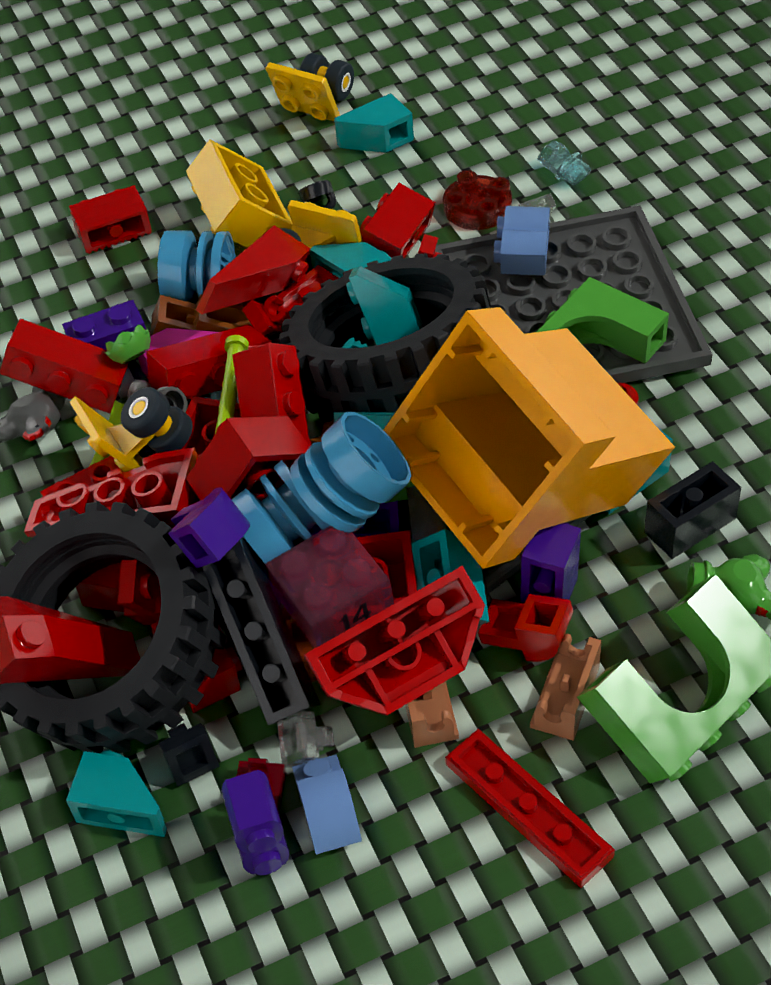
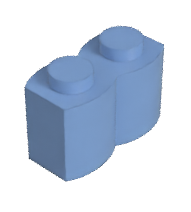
[494,206,550,275]

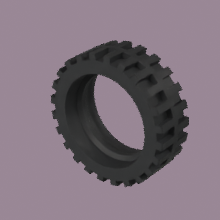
[280,253,492,422]
[0,502,227,754]

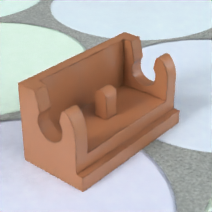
[530,634,601,741]
[405,681,459,748]

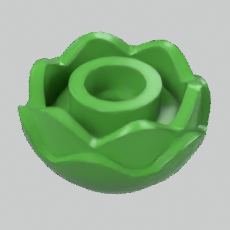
[105,325,151,364]

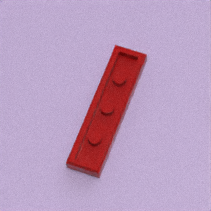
[445,729,615,888]

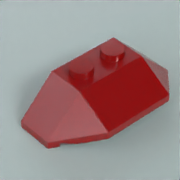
[304,565,485,716]

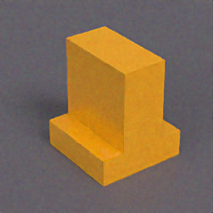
[383,307,675,569]

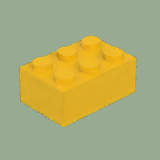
[186,139,293,249]

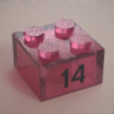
[265,526,394,648]

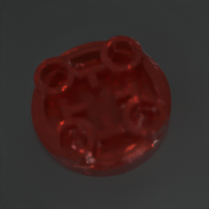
[443,170,512,230]

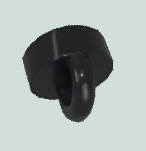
[298,180,337,209]

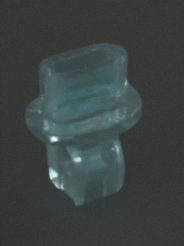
[537,141,591,186]

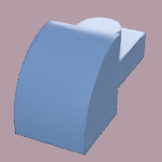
[292,754,362,854]

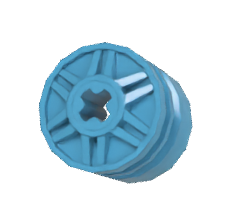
[157,230,236,304]
[290,412,411,533]
[231,460,338,578]

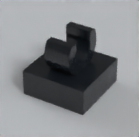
[159,723,220,787]

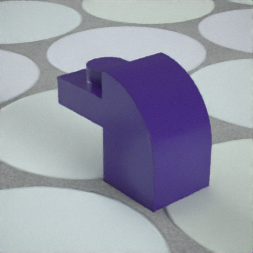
[168,487,250,568]

